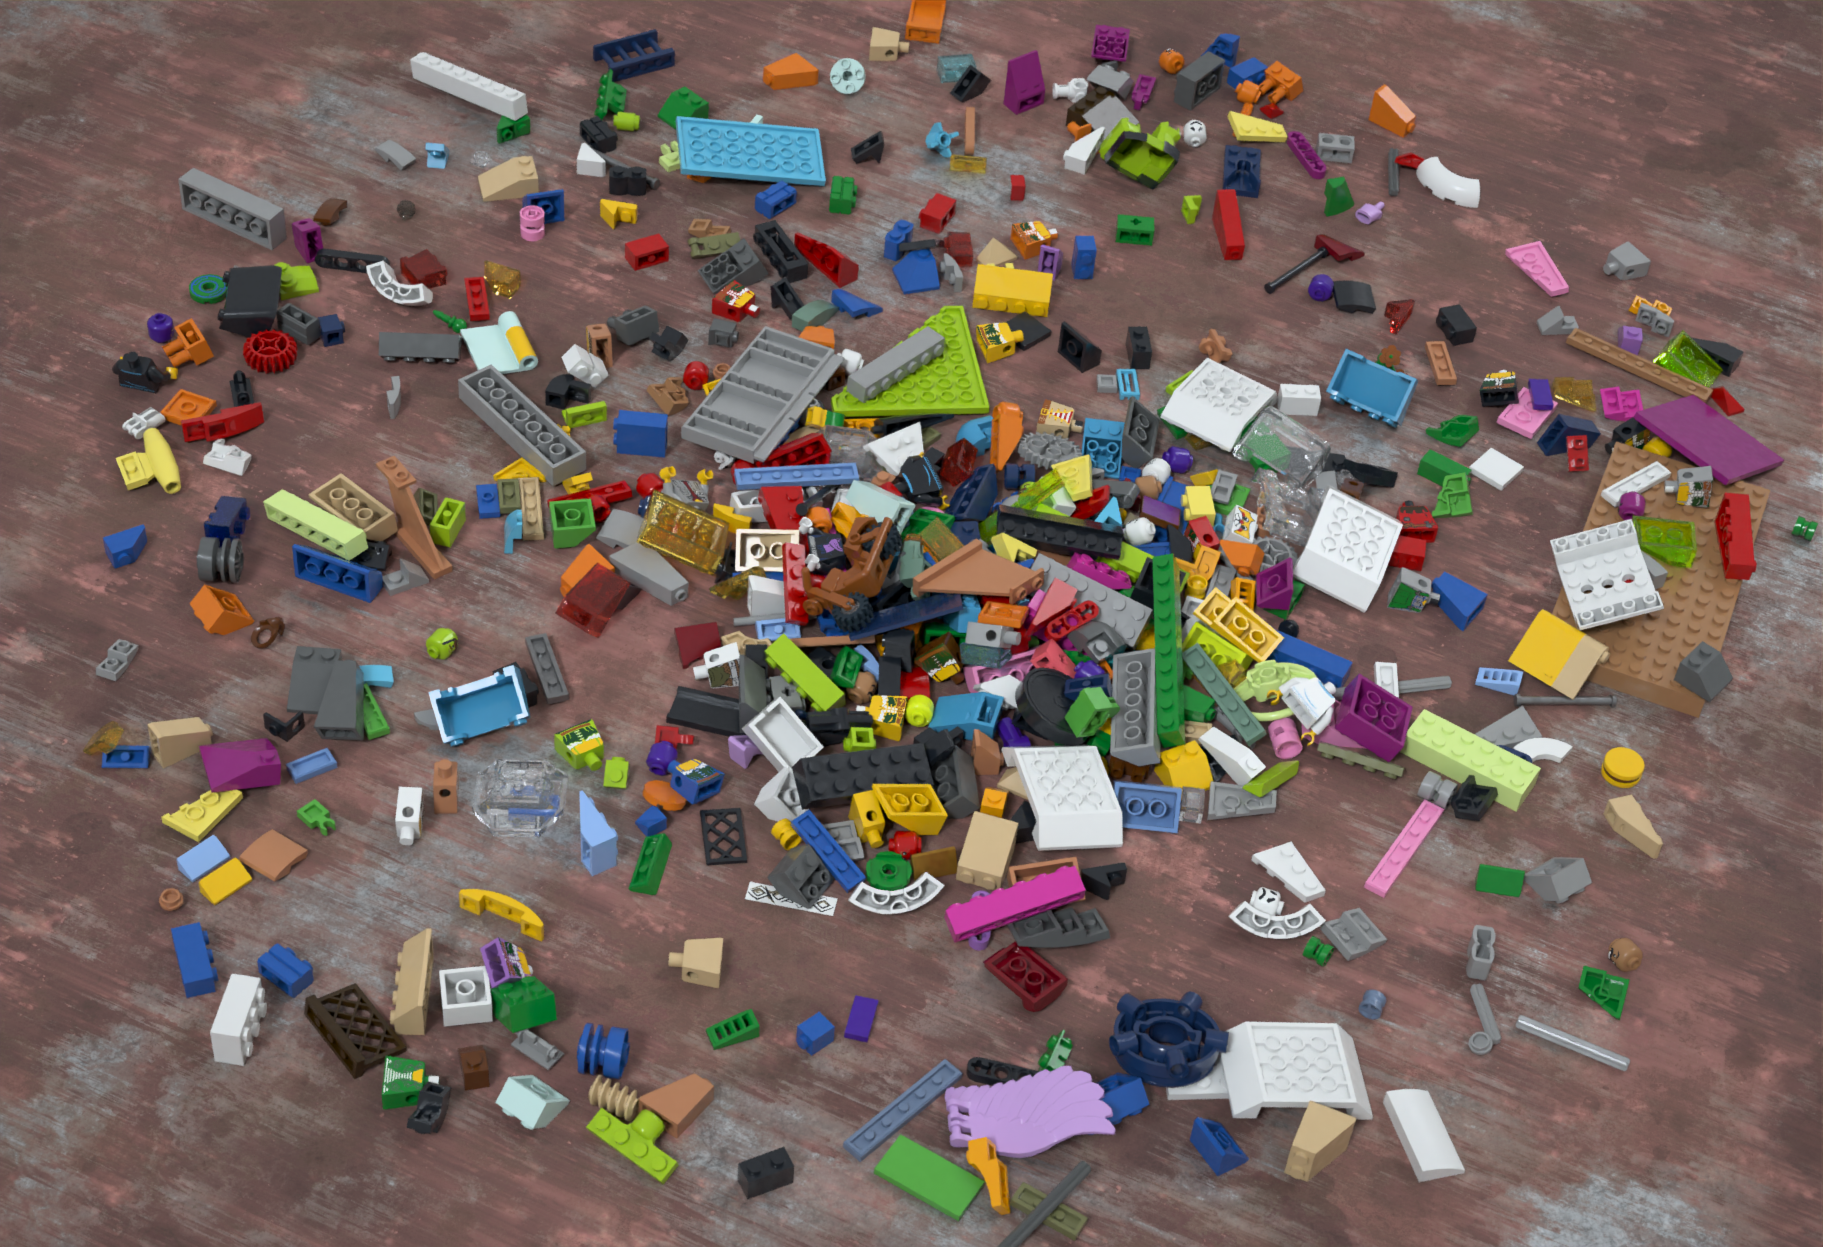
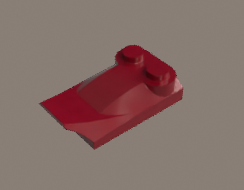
[983,941,1068,1012]

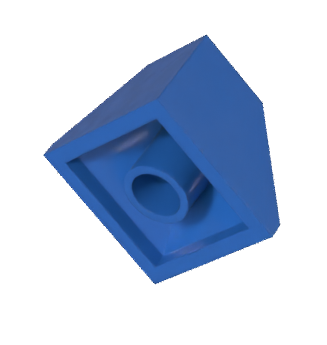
[522,189,564,224]
[892,248,940,294]

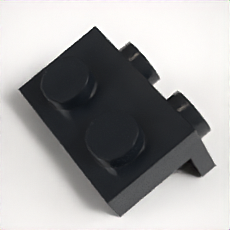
[1451,775,1498,821]

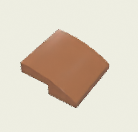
[239,829,308,882]

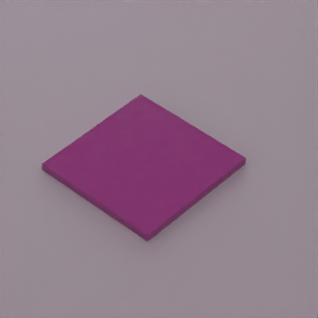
[1633,395,1784,485]

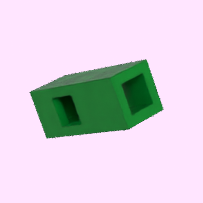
[1417,449,1472,487]

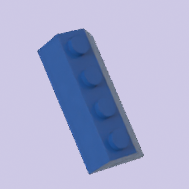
[292,544,383,603]

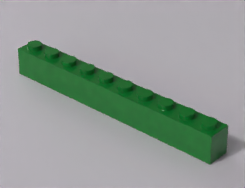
[1153,553,1185,748]

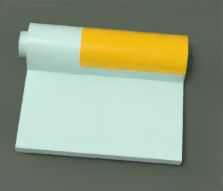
[460,311,538,374]

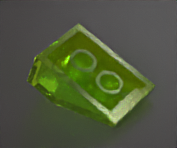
[1653,330,1723,388]
[1632,515,1697,568]

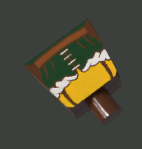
[913,632,966,685]

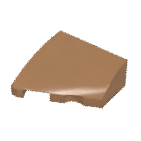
[646,377,689,416]

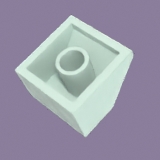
[495,1075,570,1130]

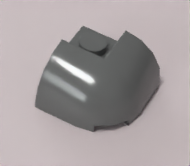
[1067,621,1127,664]

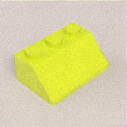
[1182,622,1253,684]

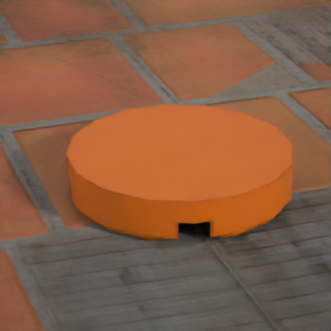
[642,780,687,811]

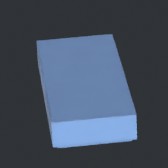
[286,748,338,784]

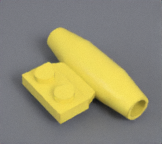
[116,428,181,494]

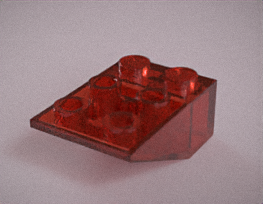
[555,562,631,638]

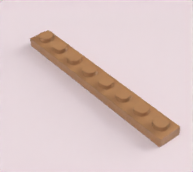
[1566,328,1713,403]

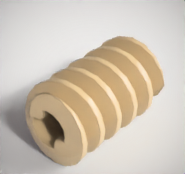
[588,1074,643,1122]

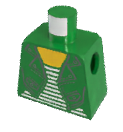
[382,1056,440,1109]

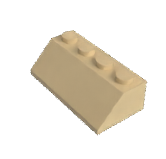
[308,474,398,541]
[390,928,434,1035]

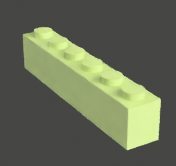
[263,489,368,561]

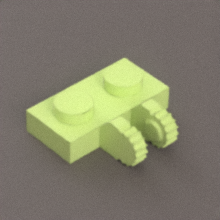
[659,141,680,173]

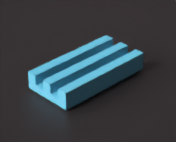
[1116,369,1140,400]

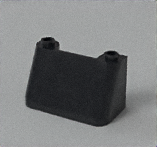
[217,265,282,338]

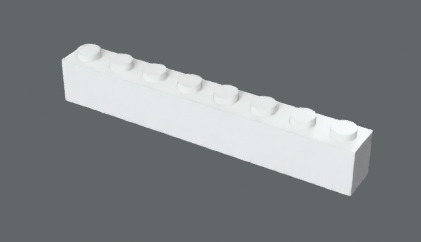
[410,52,528,121]

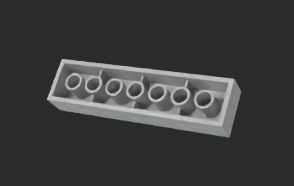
[458,364,586,486]

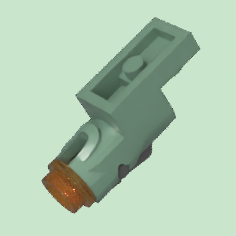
[895,534,932,601]

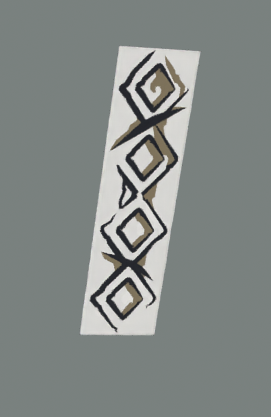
[745,882,837,916]

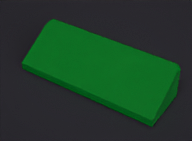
[629,833,672,895]

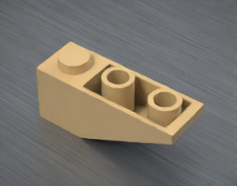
[1603,795,1663,859]

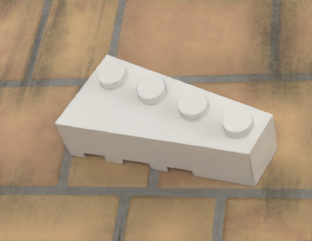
[729,486,823,523]

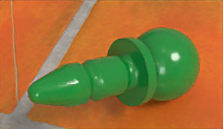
[433,310,467,333]

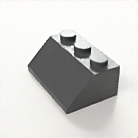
[1122,396,1160,468]
[738,655,770,733]
[930,745,980,819]

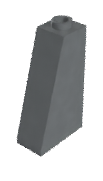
[314,659,364,740]

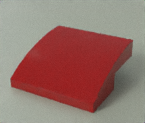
[900,667,930,701]

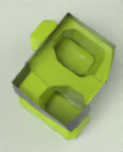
[1100,117,1181,190]

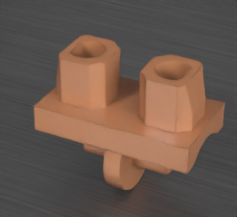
[1199,329,1232,364]

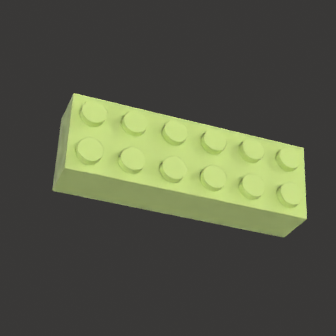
[1400,709,1541,812]

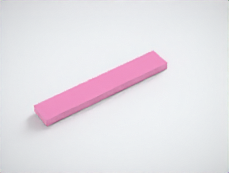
[1364,799,1444,898]

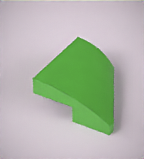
[1432,472,1473,518]

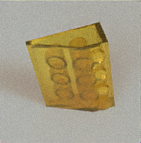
[636,489,729,576]

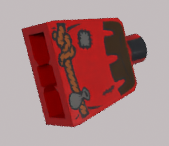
[1396,501,1438,543]

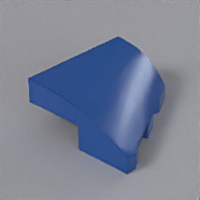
[1201,34,1240,68]
[831,289,883,318]

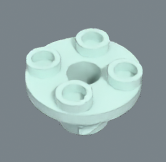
[830,58,866,94]

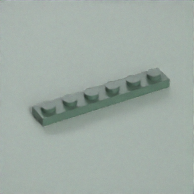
[1182,643,1267,746]

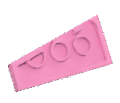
[1505,241,1569,297]

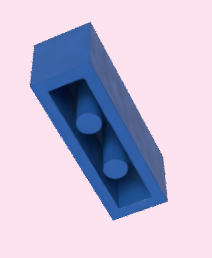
[171,922,219,998]

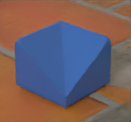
[635,805,667,837]

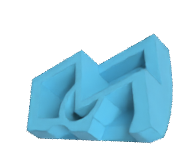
[504,510,522,554]

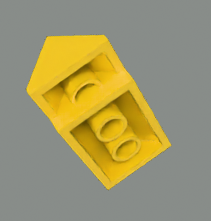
[1192,587,1284,663]

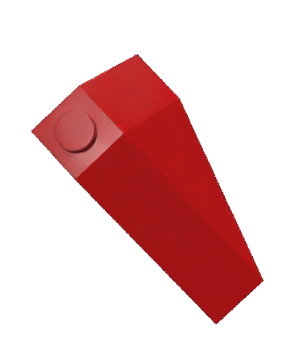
[794,232,859,288]

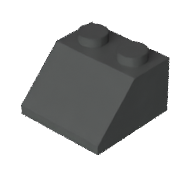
[1674,641,1733,702]

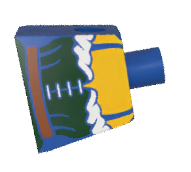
[667,759,725,804]

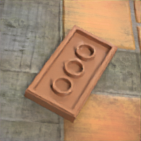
[790,635,875,648]

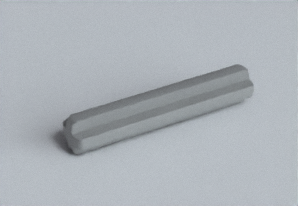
[1470,984,1502,1045]

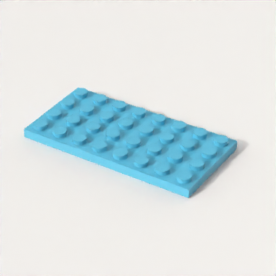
[675,116,826,186]

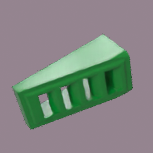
[706,1009,760,1050]

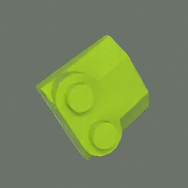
[275,262,319,300]

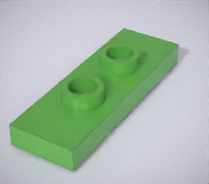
[364,683,390,740]

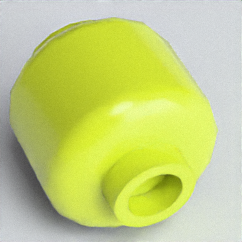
[905,695,934,727]

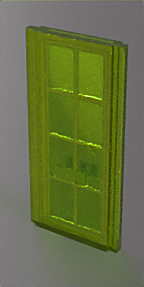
[978,468,1065,543]

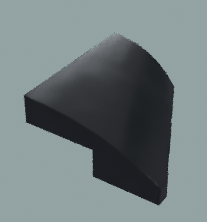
[1343,459,1398,488]

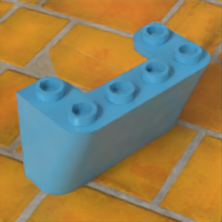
[1326,349,1418,428]

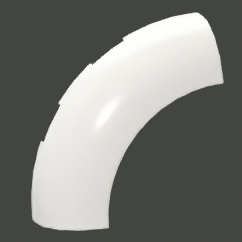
[1416,157,1480,208]
[366,261,433,306]
[848,872,944,914]
[1228,901,1326,939]

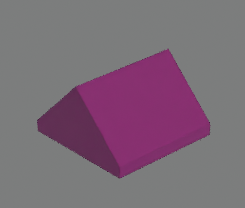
[1256,558,1293,610]

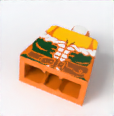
[1010,221,1058,260]

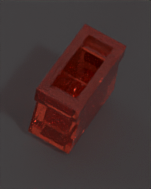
[400,249,448,289]

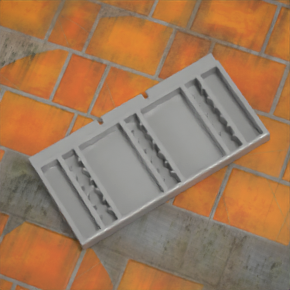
[681,326,845,463]

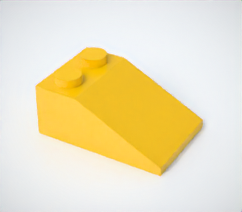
[872,784,948,835]

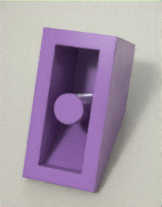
[1038,245,1063,281]
[1618,326,1642,356]

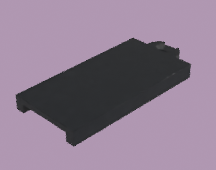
[666,686,747,737]

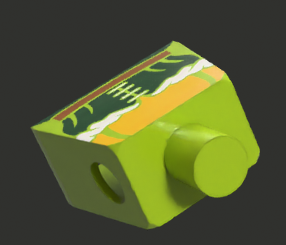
[554,719,604,771]

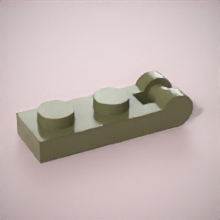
[687,232,740,259]

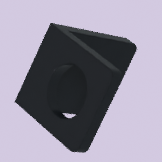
[263,711,305,742]

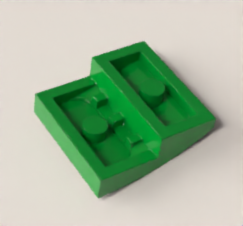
[900,508,955,550]

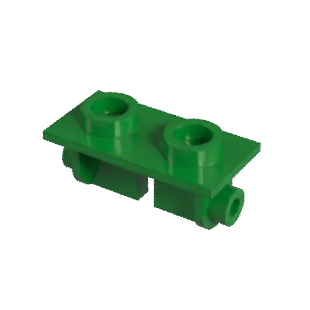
[1037,1029,1073,1072]

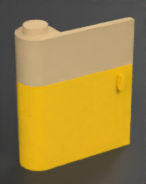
[1508,609,1610,700]

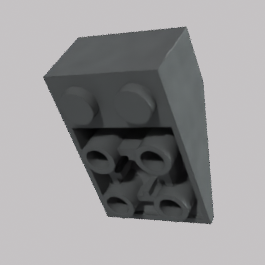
[698,238,769,295]

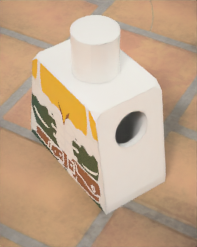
[395,787,425,845]

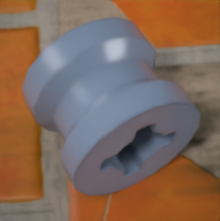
[1358,990,1387,1019]

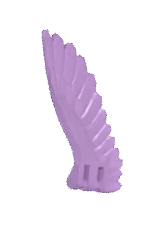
[945,1066,1116,1158]

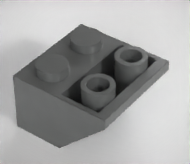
[767,844,834,909]

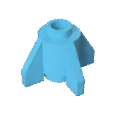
[926,122,959,158]

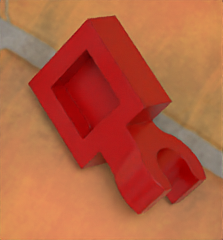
[655,725,694,750]

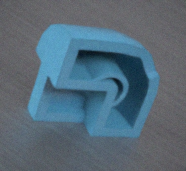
[956,415,994,460]

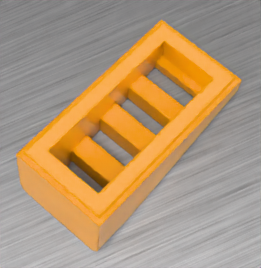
[1231,577,1256,612]

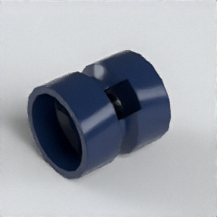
[1004,463,1035,490]

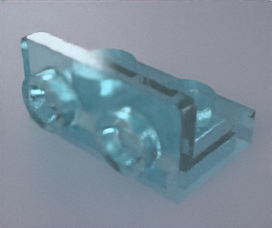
[960,642,1012,669]

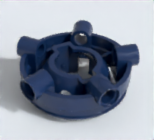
[1109,991,1229,1088]

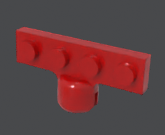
[547,480,632,523]
[782,542,825,626]

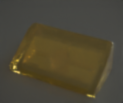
[949,154,987,174]

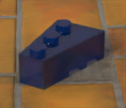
[204,496,250,547]

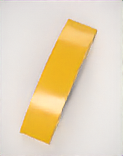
[459,889,544,942]

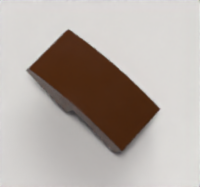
[313,198,347,225]

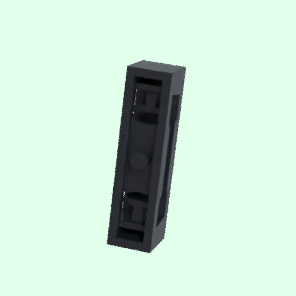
[753,220,808,283]

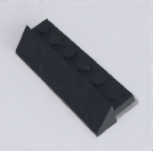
[996,504,1124,560]

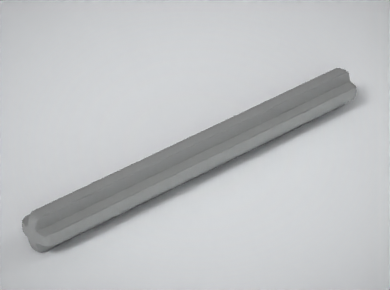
[1332,676,1452,701]

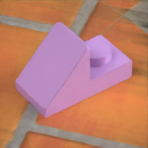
[728,735,763,769]

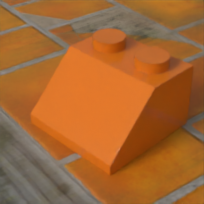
[190,584,254,635]

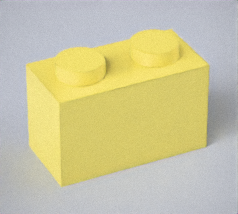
[1181,486,1216,527]

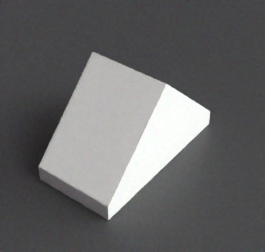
[577,143,606,177]

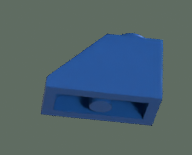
[103,524,147,569]

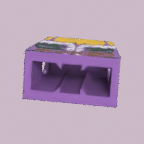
[480,937,533,988]

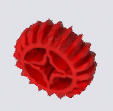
[243,329,298,374]

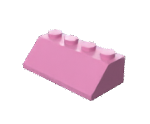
[963,645,1041,693]

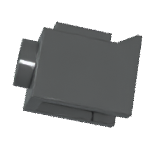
[708,318,739,348]

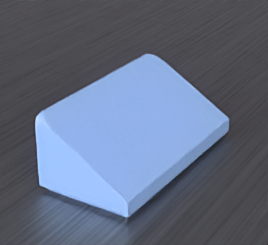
[755,618,801,641]
[177,835,230,882]

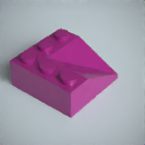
[1335,673,1413,762]

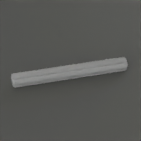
[1516,1015,1630,1071]

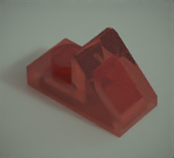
[1384,299,1415,335]

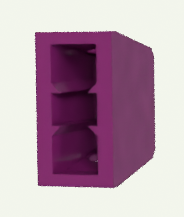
[292,218,325,263]

